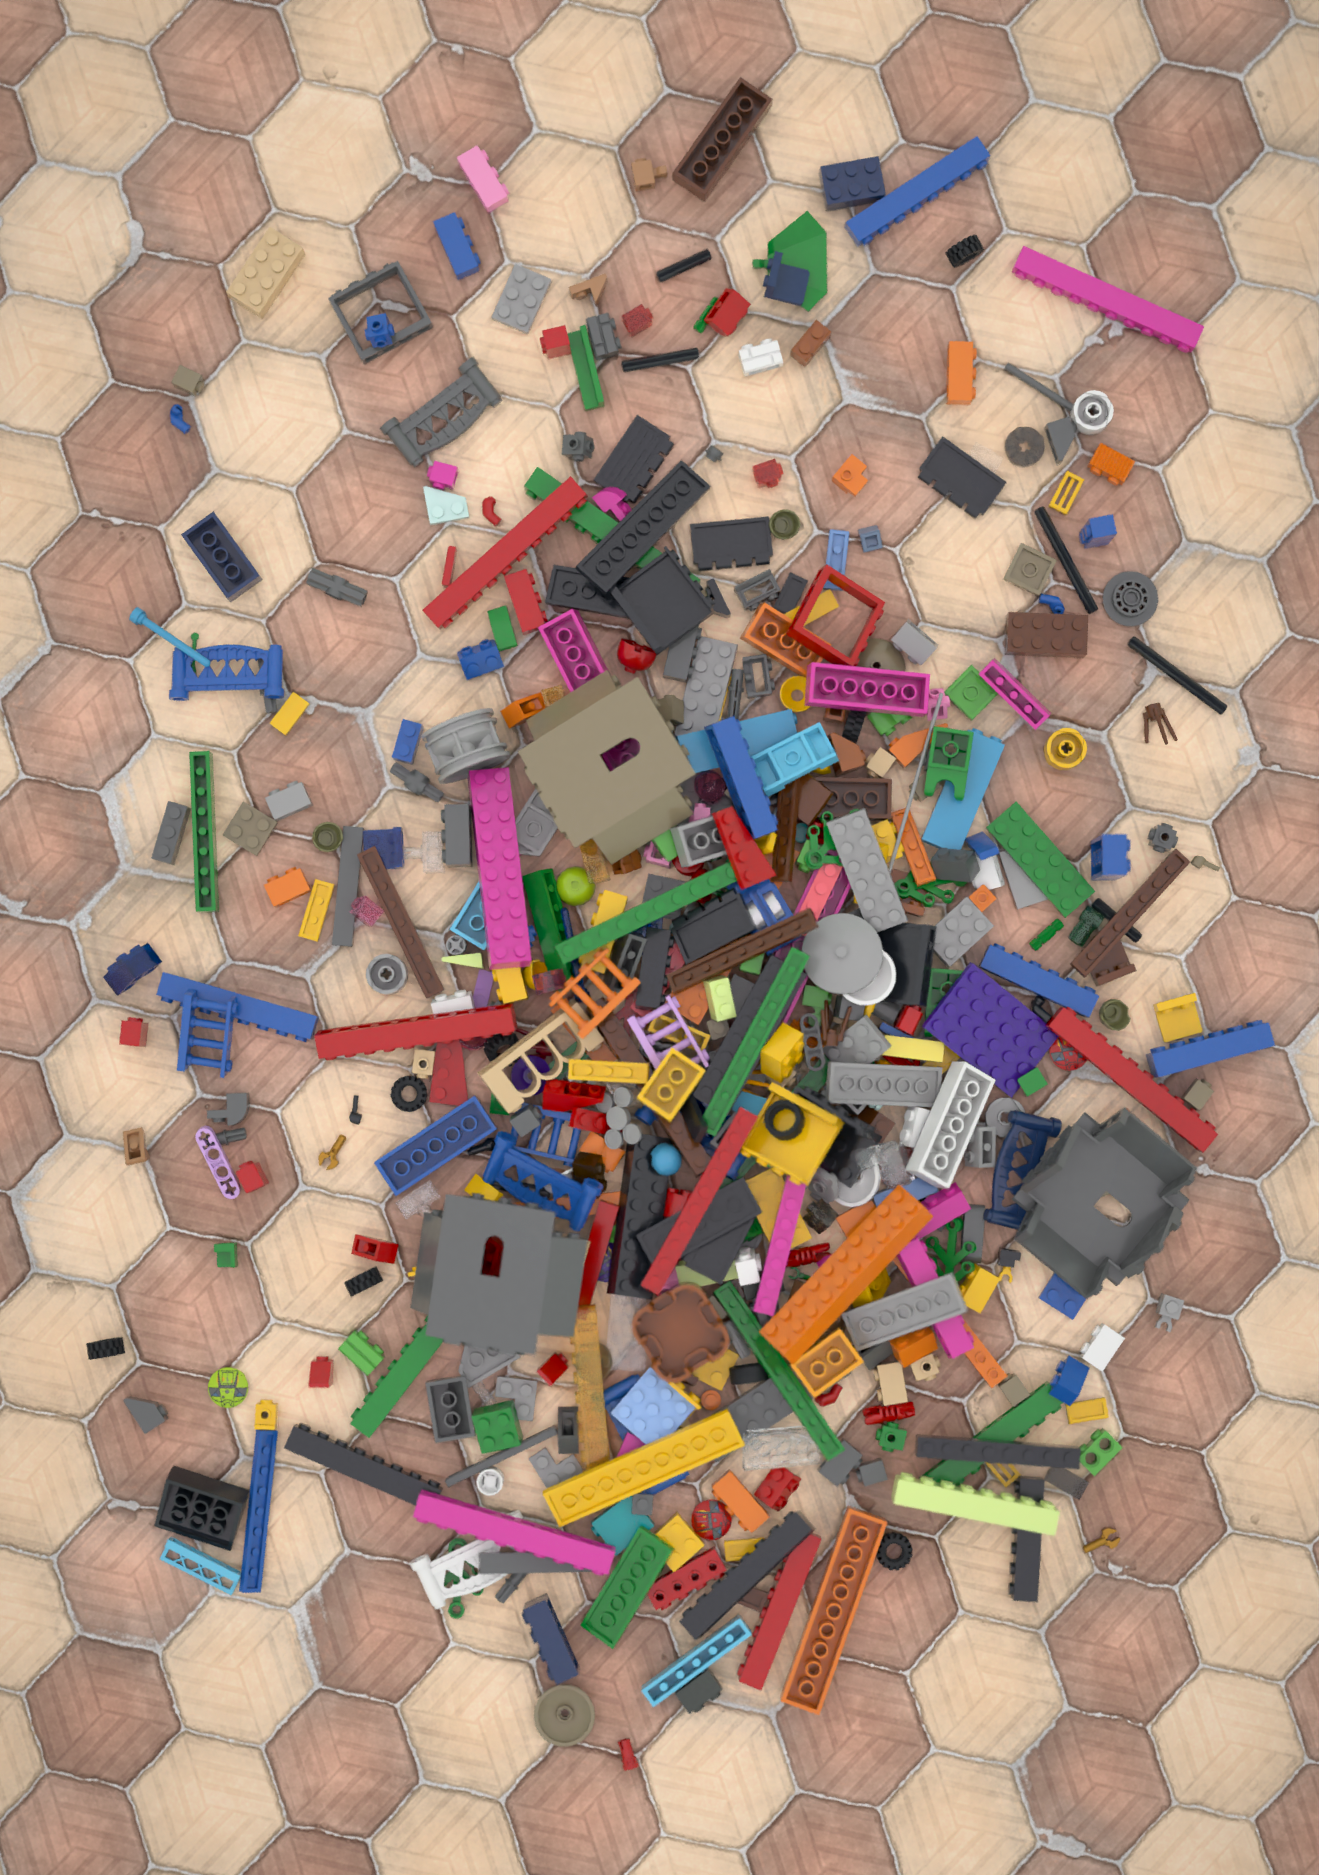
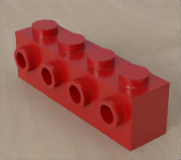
[647,1546,727,1610]

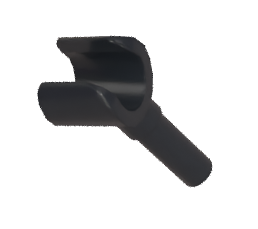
[349,1095,362,1125]

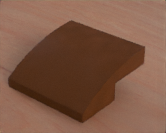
[797,773,834,826]

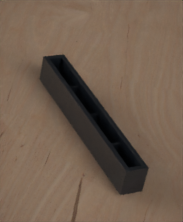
[284,1423,443,1506]
[915,1434,1081,1469]
[679,1511,816,1640]

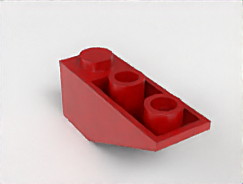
[542,1079,606,1112]

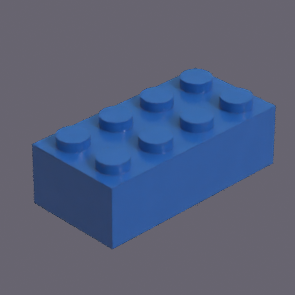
[1091,834,1131,881]

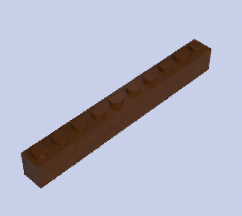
[586,997,710,1178]

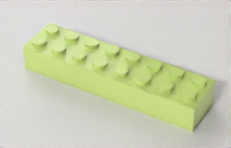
[891,1472,1060,1536]

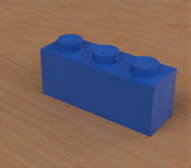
[433,212,481,280]
[1079,514,1117,549]

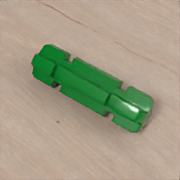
[694,297,719,333]
[1029,919,1064,951]

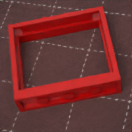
[786,564,885,667]

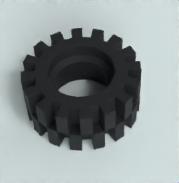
[945,235,984,268]
[842,710,866,744]
[484,1033,521,1068]
[390,1076,428,1112]
[344,1266,383,1297]
[86,1337,125,1360]
[876,1532,913,1571]

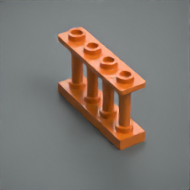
[549,948,641,1039]

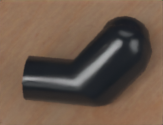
[1031,995,1052,1024]

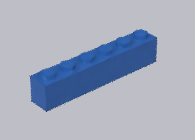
[978,943,1099,1018]

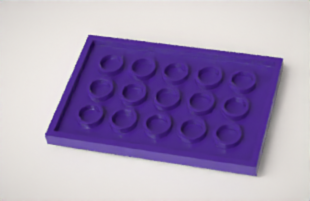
[922,962,1058,1098]

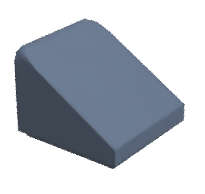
[858,525,883,552]

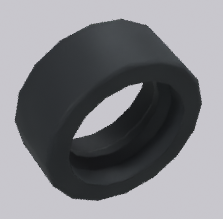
[764,1100,805,1141]
[729,1363,768,1385]

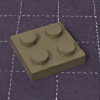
[1003,543,1057,597]
[223,801,278,856]

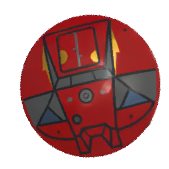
[1049,1037,1087,1071]
[691,1499,732,1540]

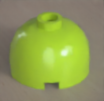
[556,866,596,906]

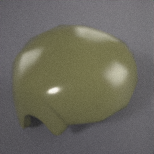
[769,509,801,540]
[312,822,343,852]
[1099,999,1131,1031]

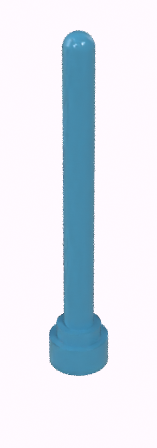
[129,607,210,667]

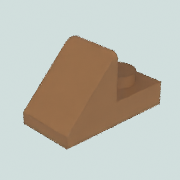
[569,273,607,306]
[123,1127,150,1166]

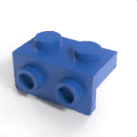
[457,639,504,680]

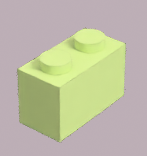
[703,975,737,1022]

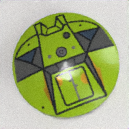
[208,1367,248,1408]

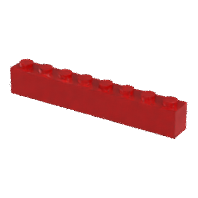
[736,1533,822,1691]

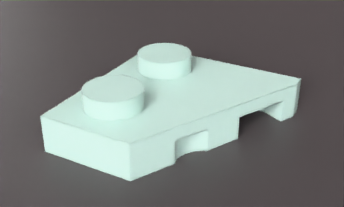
[423,486,469,525]

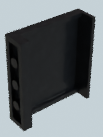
[609,546,715,655]
[862,918,937,1007]

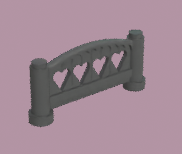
[380,357,502,468]

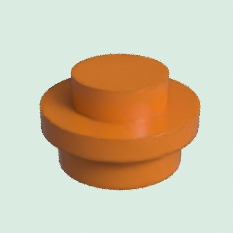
[701,1390,721,1410]

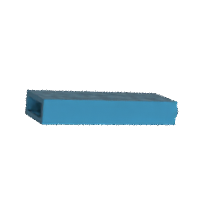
[675,709,799,773]
[921,728,1005,850]

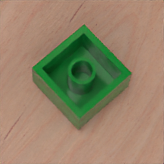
[471,1400,523,1454]

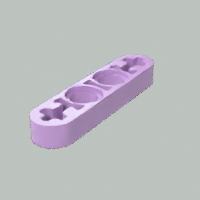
[195,1126,241,1199]

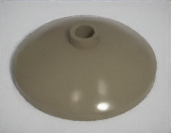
[848,638,905,671]
[534,1684,595,1747]

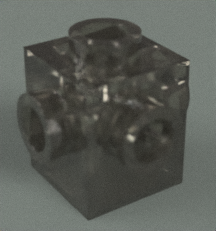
[802,1198,839,1235]

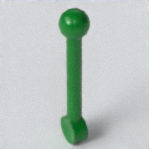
[191,632,199,673]

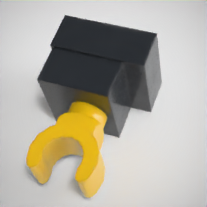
[997,1247,1021,1283]

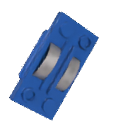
[727,879,802,956]

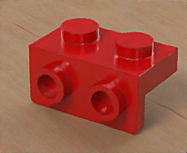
[754,1462,801,1512]

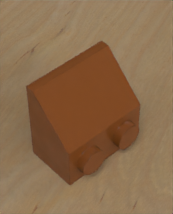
[827,732,866,777]

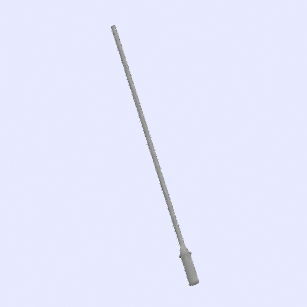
[888,693,943,874]

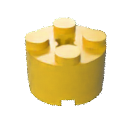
[1044,728,1087,770]

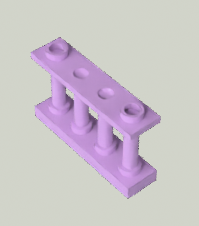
[627,994,710,1070]

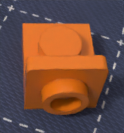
[969,884,997,912]

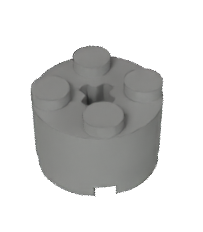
[366,954,408,995]

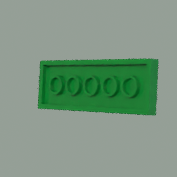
[986,801,1095,918]
[580,1526,675,1649]

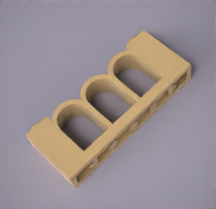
[477,1000,604,1114]

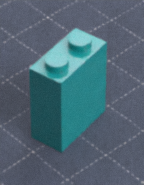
[591,1495,654,1556]

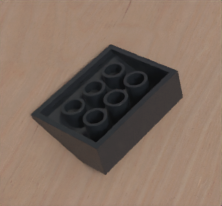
[154,1465,250,1551]

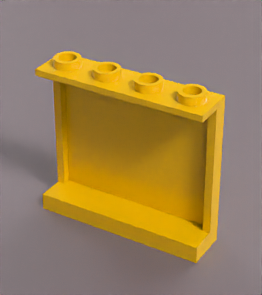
[739,1082,844,1186]

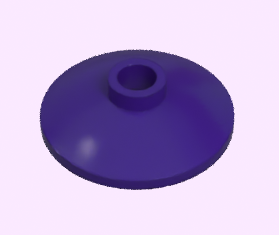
[511,1056,550,1096]

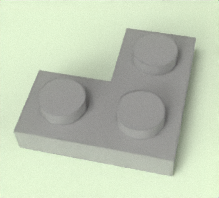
[495,1376,538,1421]
[529,1447,584,1488]

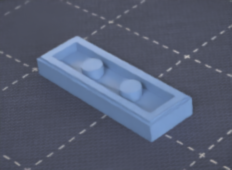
[823,529,849,591]

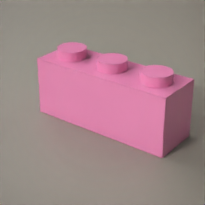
[457,146,509,213]

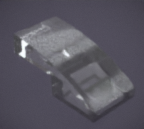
[854,1141,900,1171]

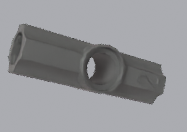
[306,568,368,607]

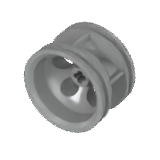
[421,708,511,784]

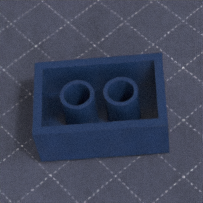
[819,156,886,212]

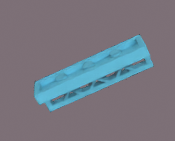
[160,1536,241,1595]

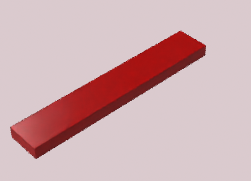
[576,1200,620,1320]

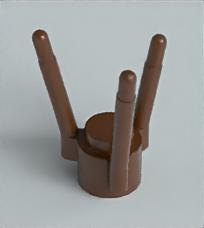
[1142,703,1178,745]
[821,1000,852,1046]

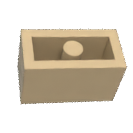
[873,1360,908,1406]

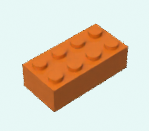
[740,602,831,678]

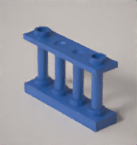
[177,989,238,1078]
[511,1102,581,1167]

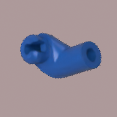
[170,404,191,434]
[1038,593,1065,614]

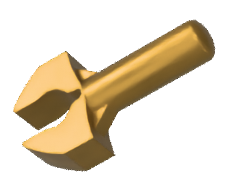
[318,1134,347,1170]
[1082,1527,1120,1553]

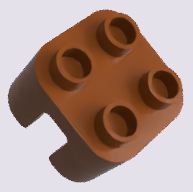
[631,1282,729,1383]

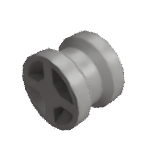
[446,935,467,956]

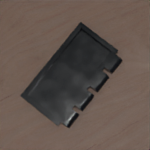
[593,415,675,503]
[918,436,1007,519]
[690,516,773,571]
[671,888,757,965]
[680,1217,756,1285]

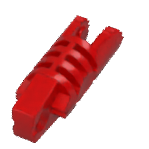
[786,1242,831,1267]
[862,1402,915,1425]

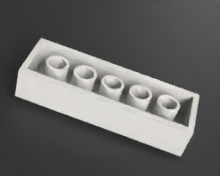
[905,1061,995,1189]

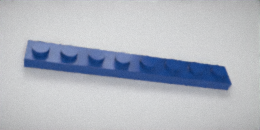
[239,1429,278,1593]

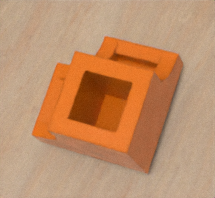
[832,454,868,497]

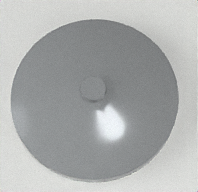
[802,913,883,995]

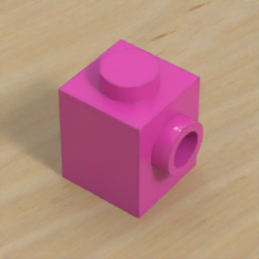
[427,461,459,490]

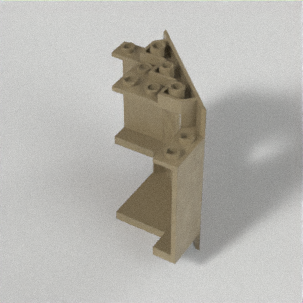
[518,670,696,865]

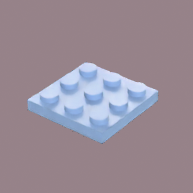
[611,1367,696,1444]

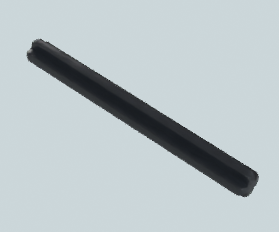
[1035,506,1098,614]
[1127,636,1228,714]

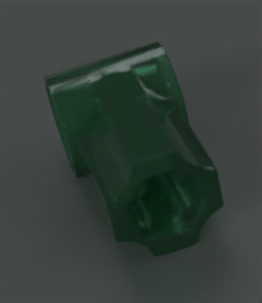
[1068,905,1105,947]

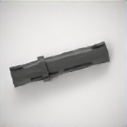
[727,669,744,720]

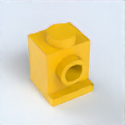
[254,1399,278,1430]

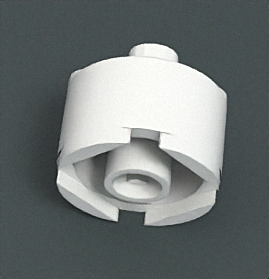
[1071,390,1114,435]

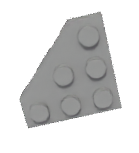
[458,1346,521,1388]

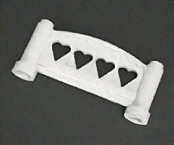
[410,1510,529,1609]

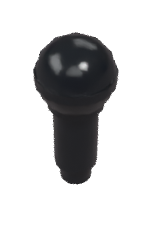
[467,1138,496,1156]

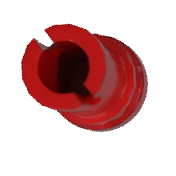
[618,1738,639,1771]

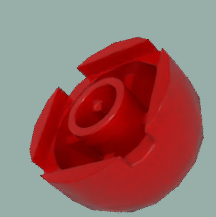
[617,638,656,674]

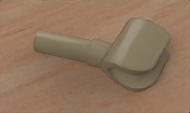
[1191,856,1220,872]

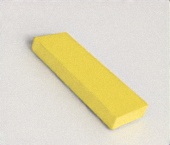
[882,1035,944,1063]

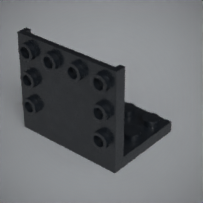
[792,1086,882,1188]

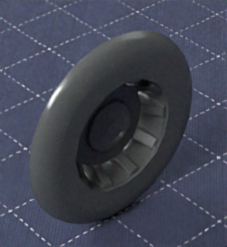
[1103,571,1158,626]

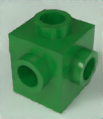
[875,1422,907,1452]

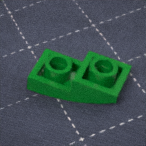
[487,605,518,652]

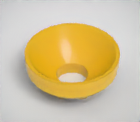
[780,676,811,712]

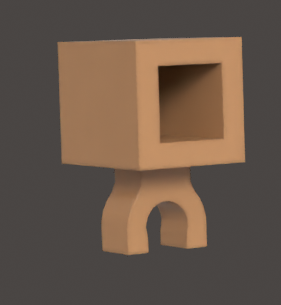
[631,158,667,192]

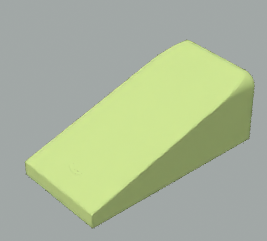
[441,953,484,969]

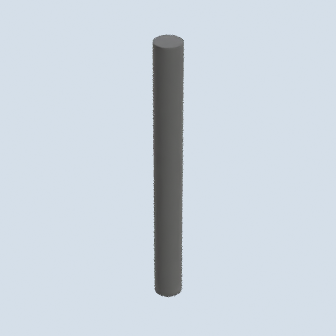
[1004,362,1074,411]

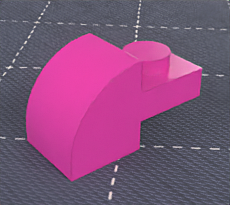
[592,487,631,521]

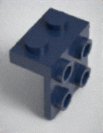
[763,251,810,306]

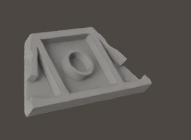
[515,788,558,857]

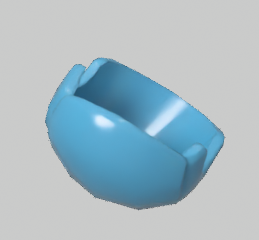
[651,1143,682,1176]

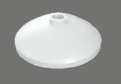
[843,951,896,1006]
[835,1155,880,1207]

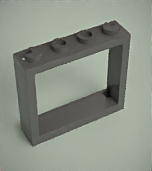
[328,261,433,365]

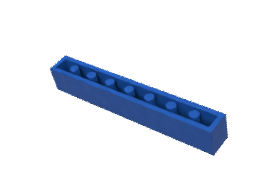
[845,136,990,247]
[156,972,319,1042]

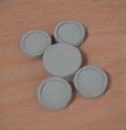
[595,1087,642,1149]

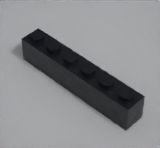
[1008,1476,1045,1602]

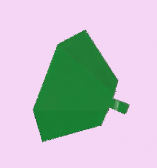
[753,211,827,312]

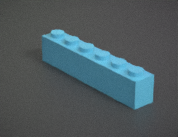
[641,1614,752,1707]

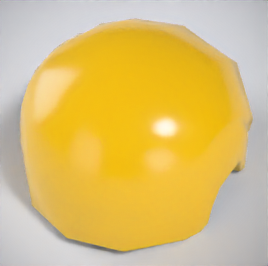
[522,959,550,990]

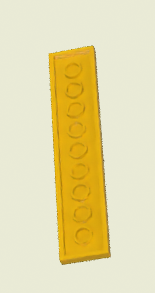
[542,1408,745,1527]

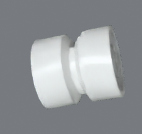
[477,1466,504,1496]

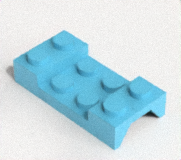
[752,722,839,797]

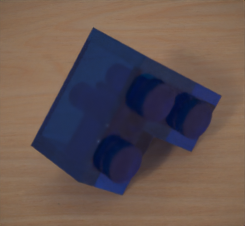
[103,943,162,996]

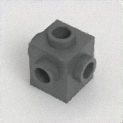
[562,432,594,462]
[1147,823,1178,853]

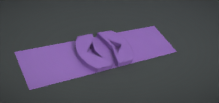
[473,969,494,1008]

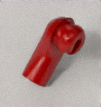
[482,496,502,527]
[815,1383,843,1407]

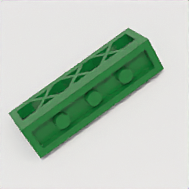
[567,325,605,411]

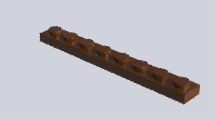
[357,846,445,999]
[1070,849,1190,978]
[666,908,819,994]

